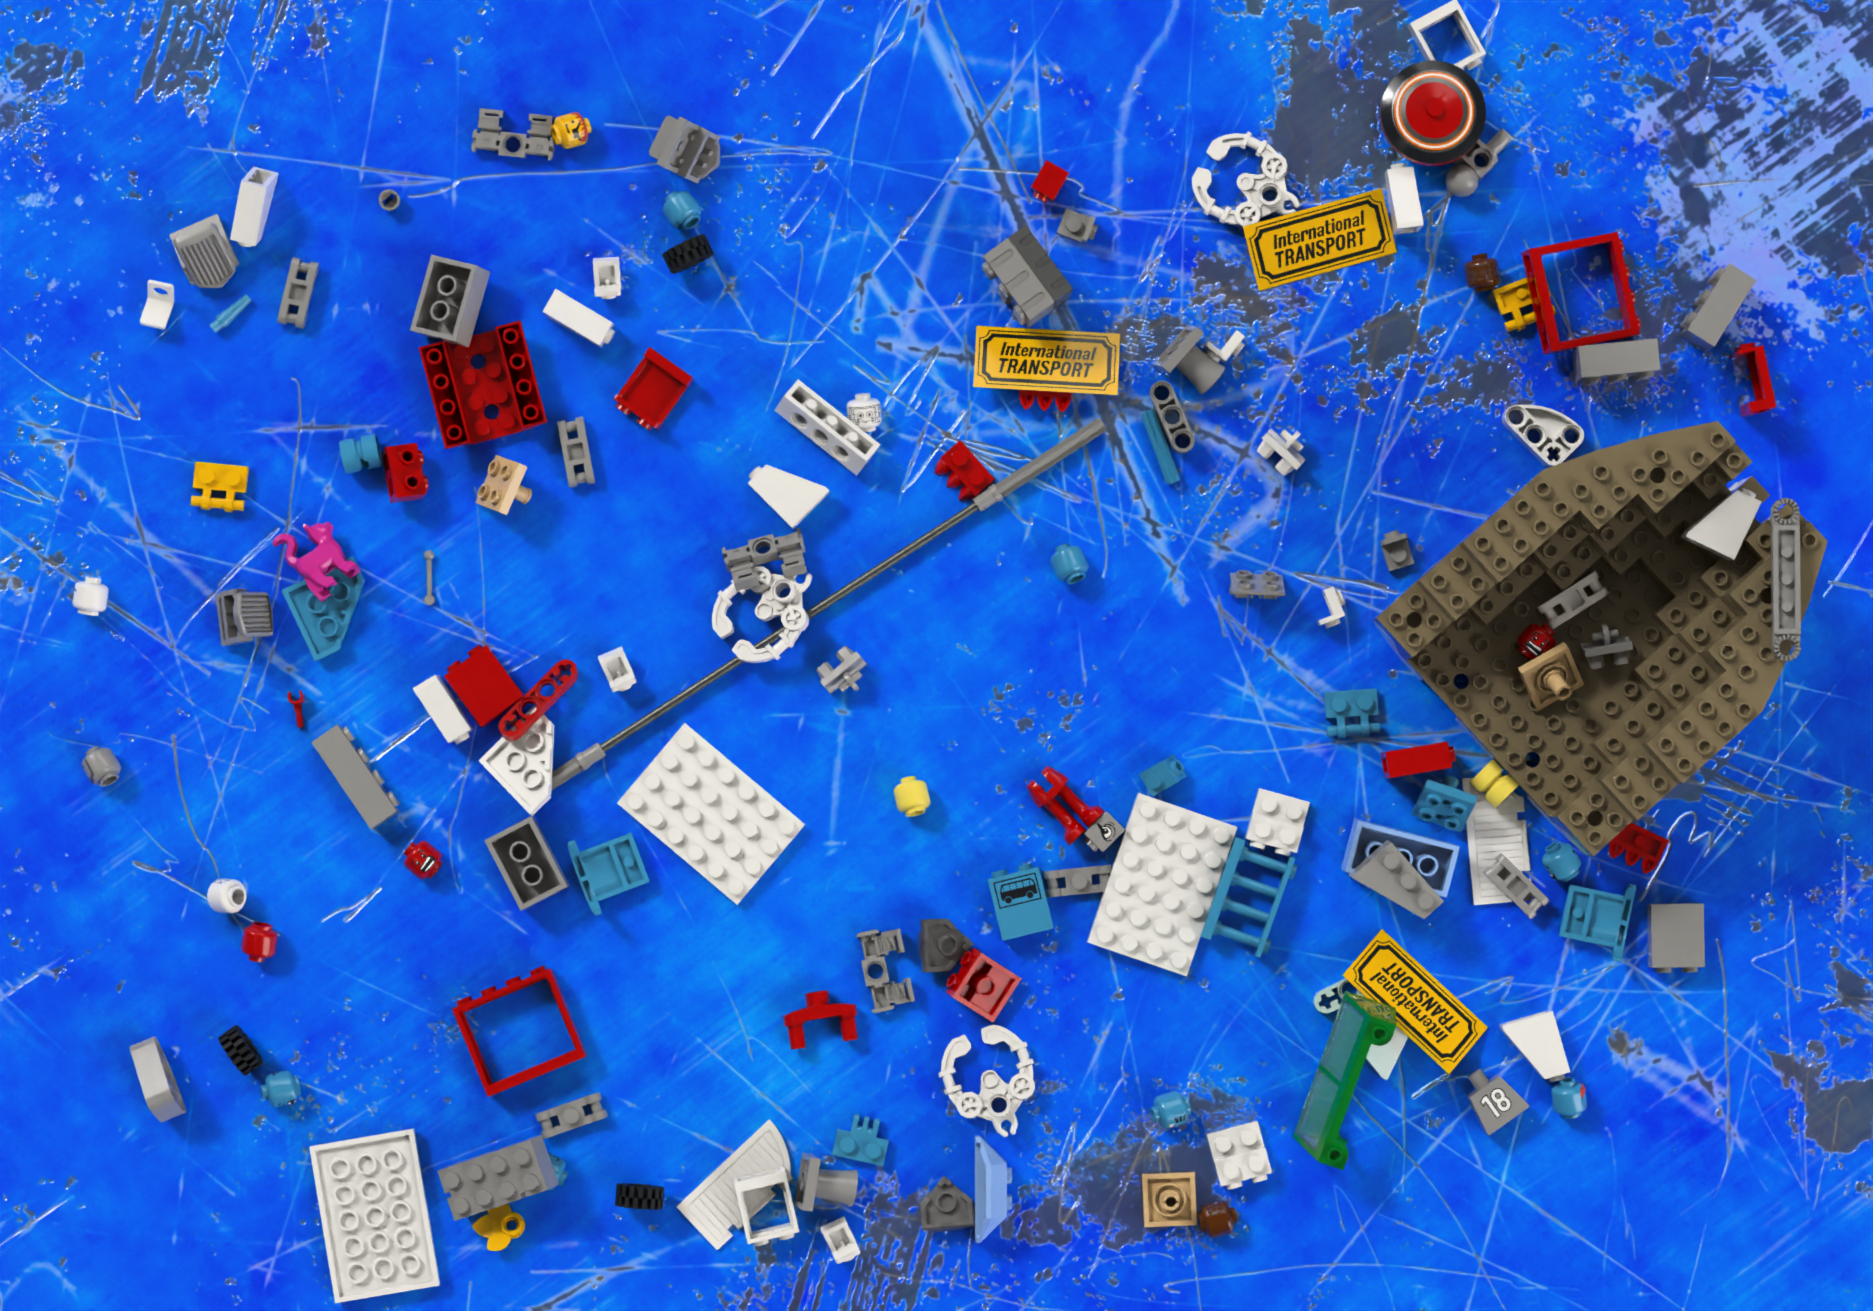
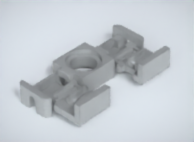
[471,108,555,160]
[722,528,807,591]
[856,928,915,1013]

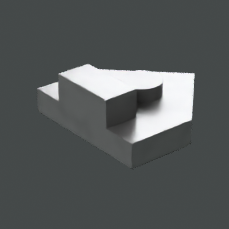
[918,919,974,972]
[920,1176,975,1232]

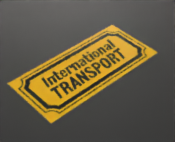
[1243,188,1397,291]
[973,326,1120,395]
[1342,929,1488,1074]

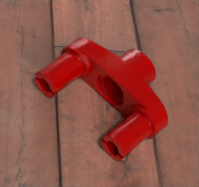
[783,990,858,1050]

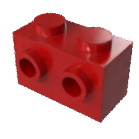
[381,443,429,503]

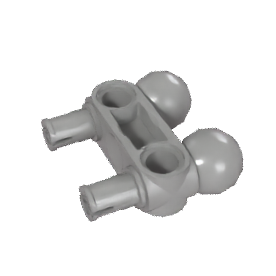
[1445,129,1512,197]

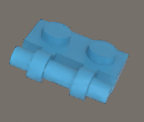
[1324,688,1380,739]

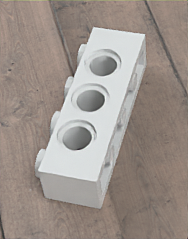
[774,379,881,476]

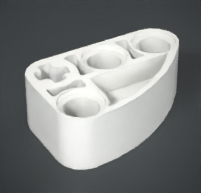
[1502,405,1584,467]

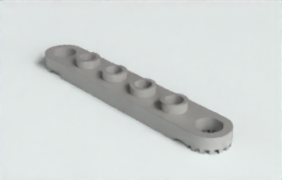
[1771,498,1801,662]

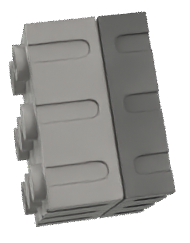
[982,225,1073,328]

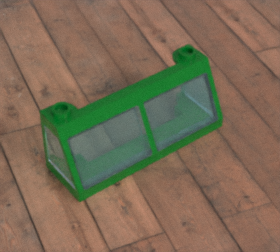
[1293,991,1397,1170]

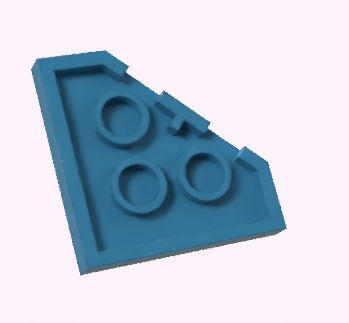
[281,556,365,662]

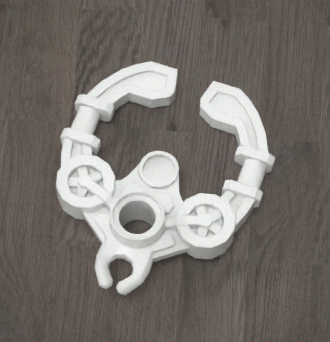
[1192,132,1301,228]
[712,566,812,663]
[938,1025,1035,1137]

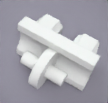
[1257,428,1306,476]

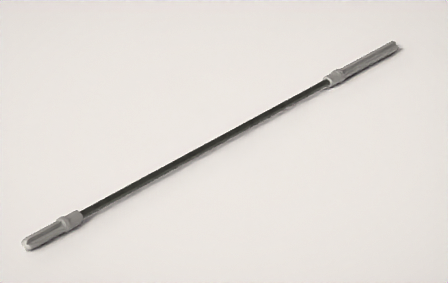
[552,418,1107,790]

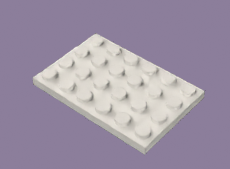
[617,723,805,905]
[1087,793,1237,976]
[309,1128,440,1303]

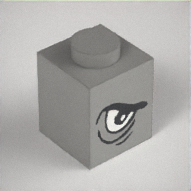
[1083,811,1125,852]

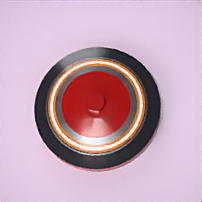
[1380,60,1486,166]

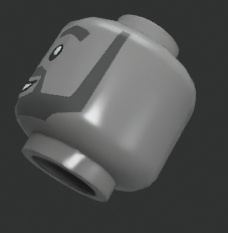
[82,746,121,787]

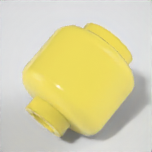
[894,776,931,817]

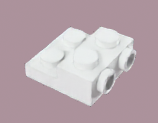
[1245,788,1310,856]
[1206,1120,1272,1190]

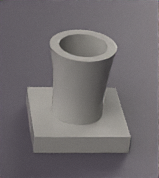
[1152,325,1225,394]
[794,1152,858,1212]

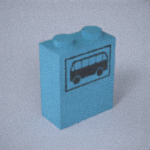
[987,863,1054,941]

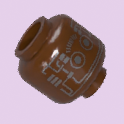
[1464,253,1500,292]
[1197,1201,1238,1238]

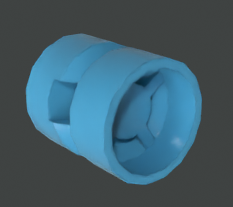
[339,434,383,474]

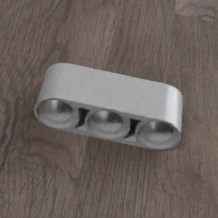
[1149,381,1195,454]

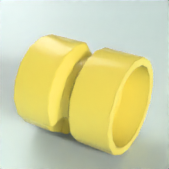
[1469,759,1519,808]

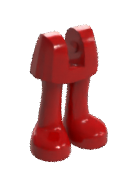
[1027,766,1105,846]

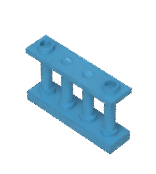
[1200,837,1298,958]

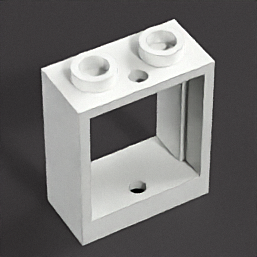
[1407,0,1486,70]
[733,1167,799,1246]

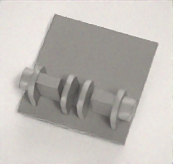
[1229,570,1285,599]

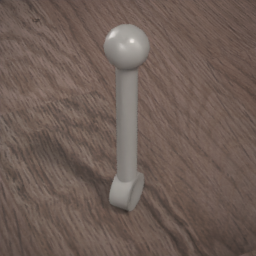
[424,550,435,605]

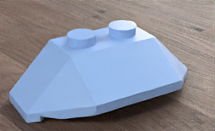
[975,1135,1012,1243]

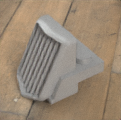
[649,116,720,184]
[169,214,240,288]
[215,589,273,646]

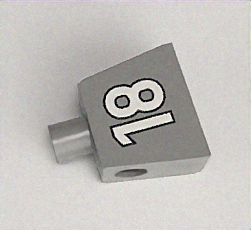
[1467,1069,1530,1135]

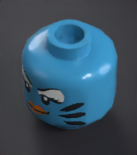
[1150,1091,1191,1129]

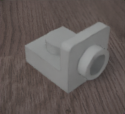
[1056,208,1098,245]
[1379,530,1414,572]

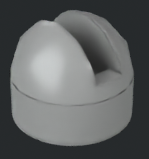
[379,189,400,211]

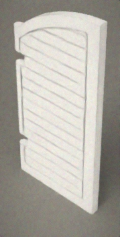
[1462,778,1533,905]
[676,1119,794,1250]

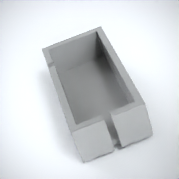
[437,1134,559,1221]

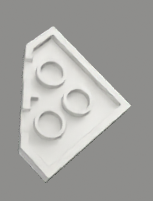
[479,705,555,816]

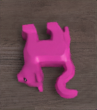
[272,522,360,602]

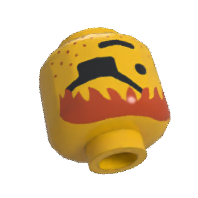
[551,112,591,149]

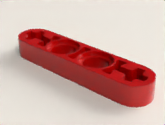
[498,659,579,741]

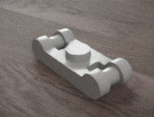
[277,257,319,329]
[557,416,596,488]
[1483,853,1550,920]
[1043,865,1112,898]
[535,1092,608,1139]

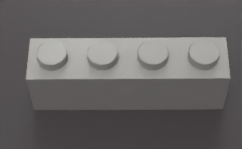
[311,724,400,829]

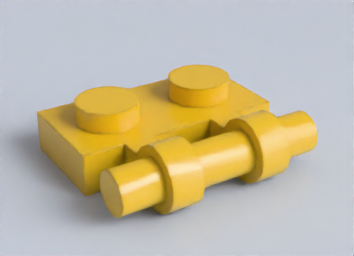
[1491,278,1557,333]
[191,461,249,513]

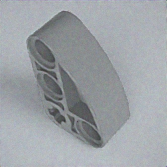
[130,1036,186,1123]

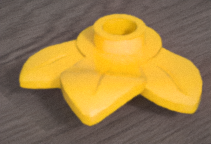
[472,1203,525,1251]

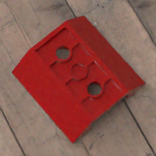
[419,321,547,449]

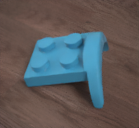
[568,833,650,916]
[1558,884,1636,962]

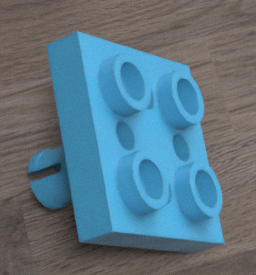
[1411,776,1477,832]

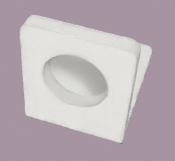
[140,280,175,330]

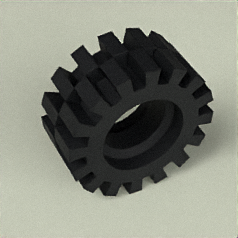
[662,234,714,274]
[218,1025,263,1076]
[615,1183,664,1210]

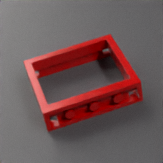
[1521,232,1641,355]
[452,966,588,1097]

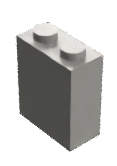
[1647,903,1705,973]

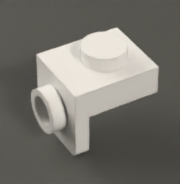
[593,257,622,299]
[1204,330,1245,363]
[1317,586,1345,629]
[598,646,637,692]
[820,1216,860,1264]

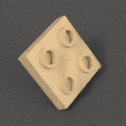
[475,455,532,515]
[1518,642,1584,711]
[1142,1171,1197,1227]

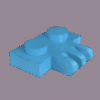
[832,1114,889,1166]

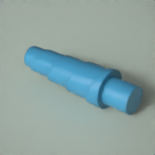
[209,294,252,333]

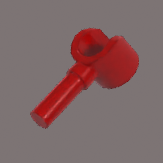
[287,690,305,728]

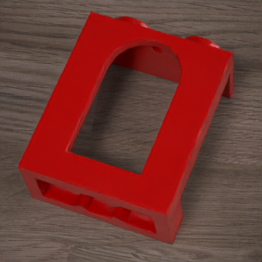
[1729,342,1776,417]

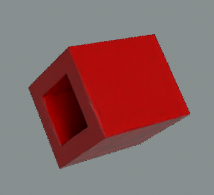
[1030,160,1069,204]

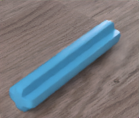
[1141,409,1180,485]

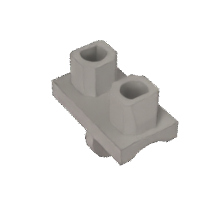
[1580,623,1633,669]
[817,646,867,694]

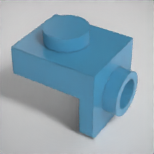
[1139,755,1186,797]

